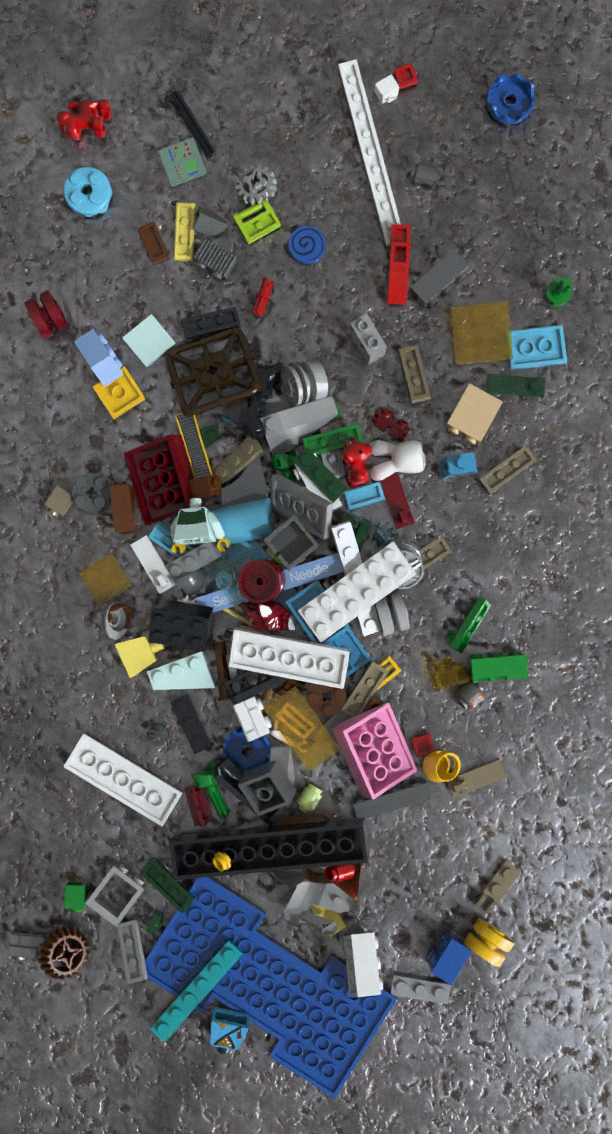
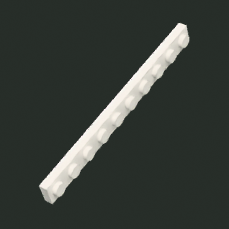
[338,59,401,247]

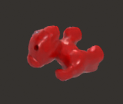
[57,99,111,141]
[341,437,372,488]

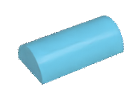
[197,498,274,546]

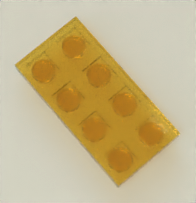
[264,686,341,772]

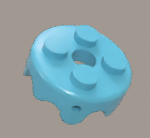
[63,166,112,217]

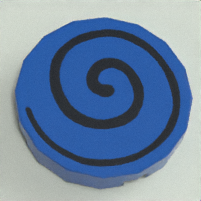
[289,226,326,264]

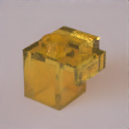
[429,656,470,692]

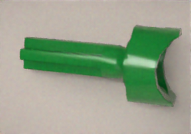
[545,276,573,308]
[271,451,297,483]
[191,762,229,819]

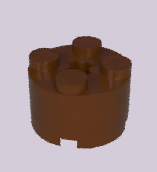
[307,683,346,716]

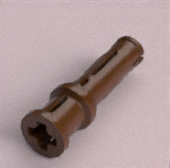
[213,642,233,701]

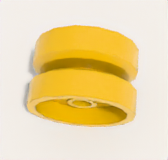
[464,918,515,967]

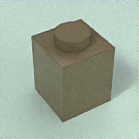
[44,486,74,517]

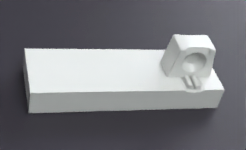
[130,535,177,594]

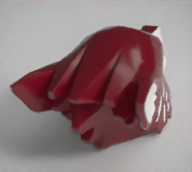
[241,601,296,632]

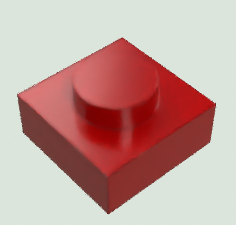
[394,63,418,89]
[411,733,435,757]

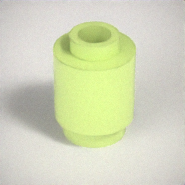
[296,783,323,813]

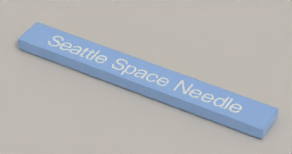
[196,553,343,613]

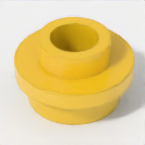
[212,852,231,871]

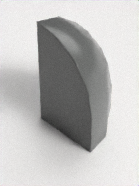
[193,206,228,236]
[175,568,206,597]

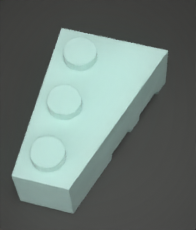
[147,651,216,690]

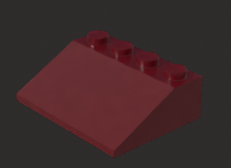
[124,435,203,526]

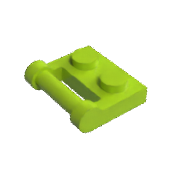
[232,200,281,245]

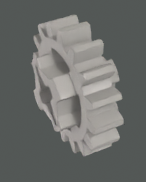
[235,164,277,206]

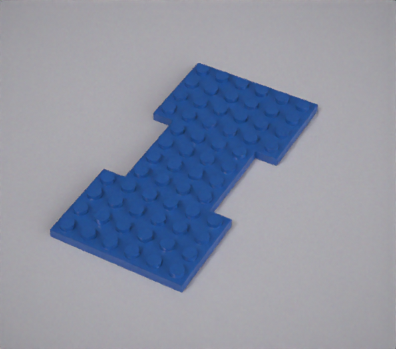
[145,877,397,1099]

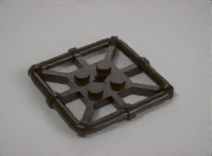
[165,326,262,417]

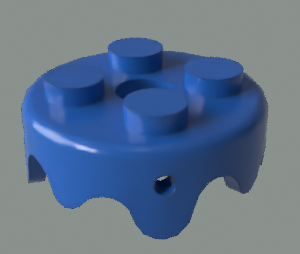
[487,74,535,124]
[223,727,271,771]

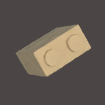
[445,383,503,445]

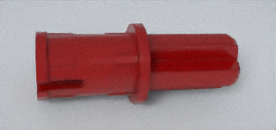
[252,278,274,317]

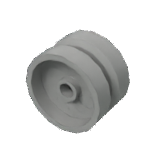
[374,589,410,636]

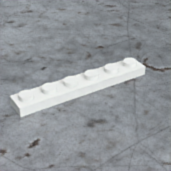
[330,521,382,636]

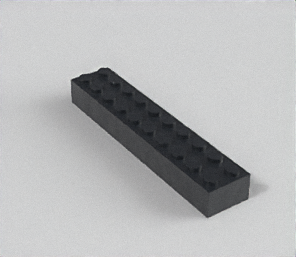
[169,817,370,880]

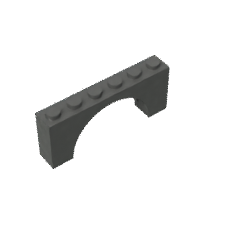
[200,386,271,507]

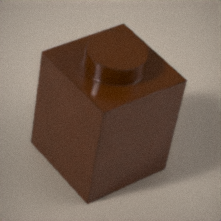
[189,475,222,499]

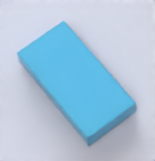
[343,481,385,511]

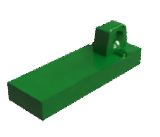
[302,424,363,455]
[445,596,491,654]

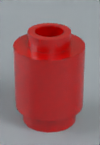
[325,864,355,883]

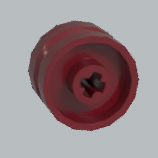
[24,290,69,340]
[238,559,286,603]

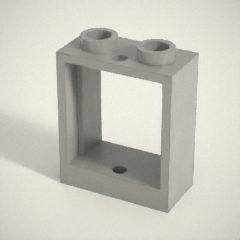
[349,313,387,365]
[85,862,147,927]

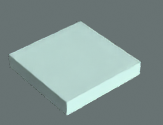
[123,314,176,368]

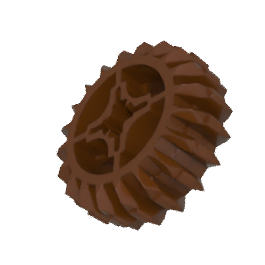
[37,925,90,980]

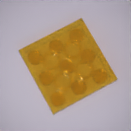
[451,301,513,365]

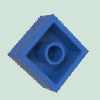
[427,930,472,985]

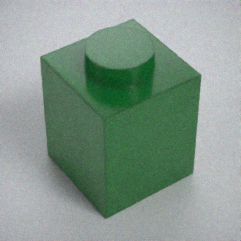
[64,881,88,912]

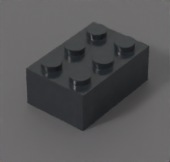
[149,598,213,652]

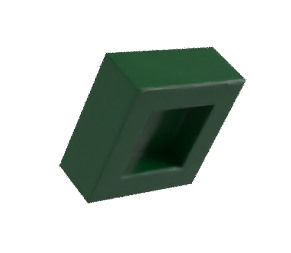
[146,910,164,935]

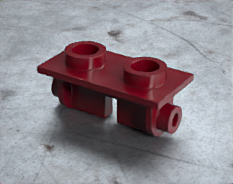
[371,408,411,441]
[184,786,213,827]

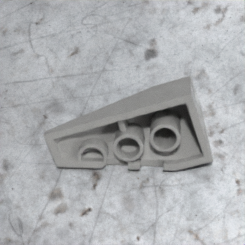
[260,396,338,455]

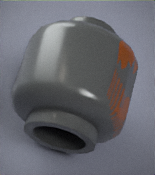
[455,681,484,709]

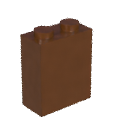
[109,481,139,535]

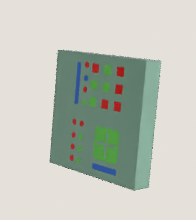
[158,137,207,187]

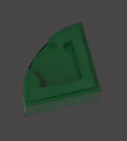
[200,424,219,449]

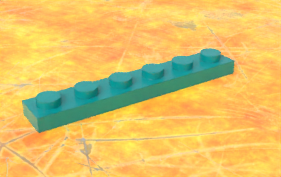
[150,939,243,1042]

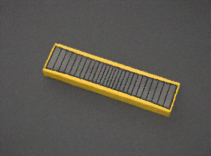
[175,413,213,479]

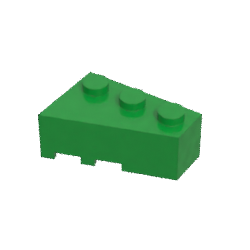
[466,651,529,683]

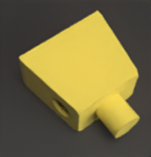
[115,636,165,678]

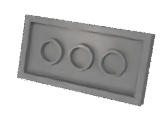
[271,473,333,540]

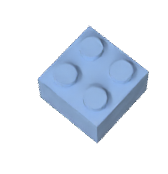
[74,329,124,387]

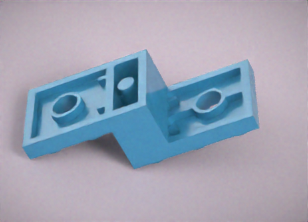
[286,580,371,677]

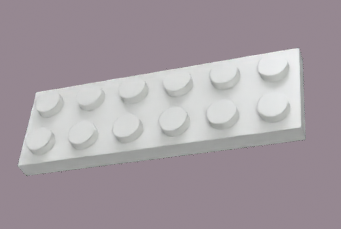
[298,541,417,642]
[229,628,350,689]
[64,733,183,827]

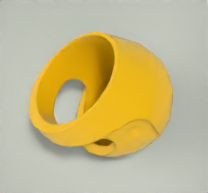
[422,751,461,783]

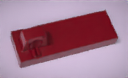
[380,472,415,530]

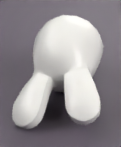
[370,440,426,481]

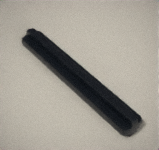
[170,90,216,158]

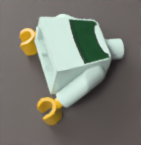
[170,498,231,554]

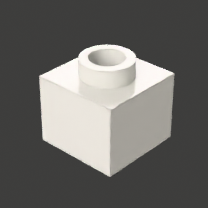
[374,74,399,104]

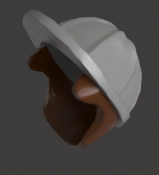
[102,602,134,640]

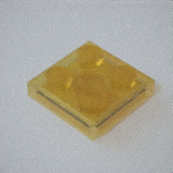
[79,553,133,606]

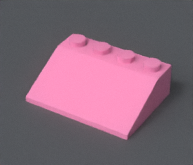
[332,703,418,800]

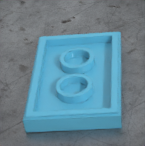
[505,325,567,370]

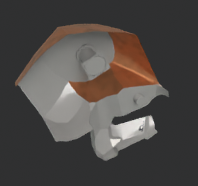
[271,813,361,935]

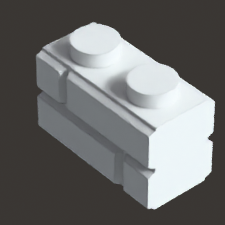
[233,696,272,742]

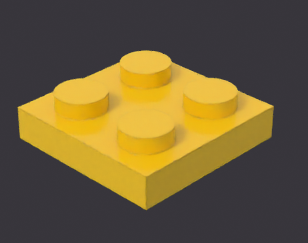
[93,366,146,420]

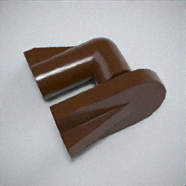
[275,679,306,705]

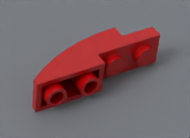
[387,224,411,305]

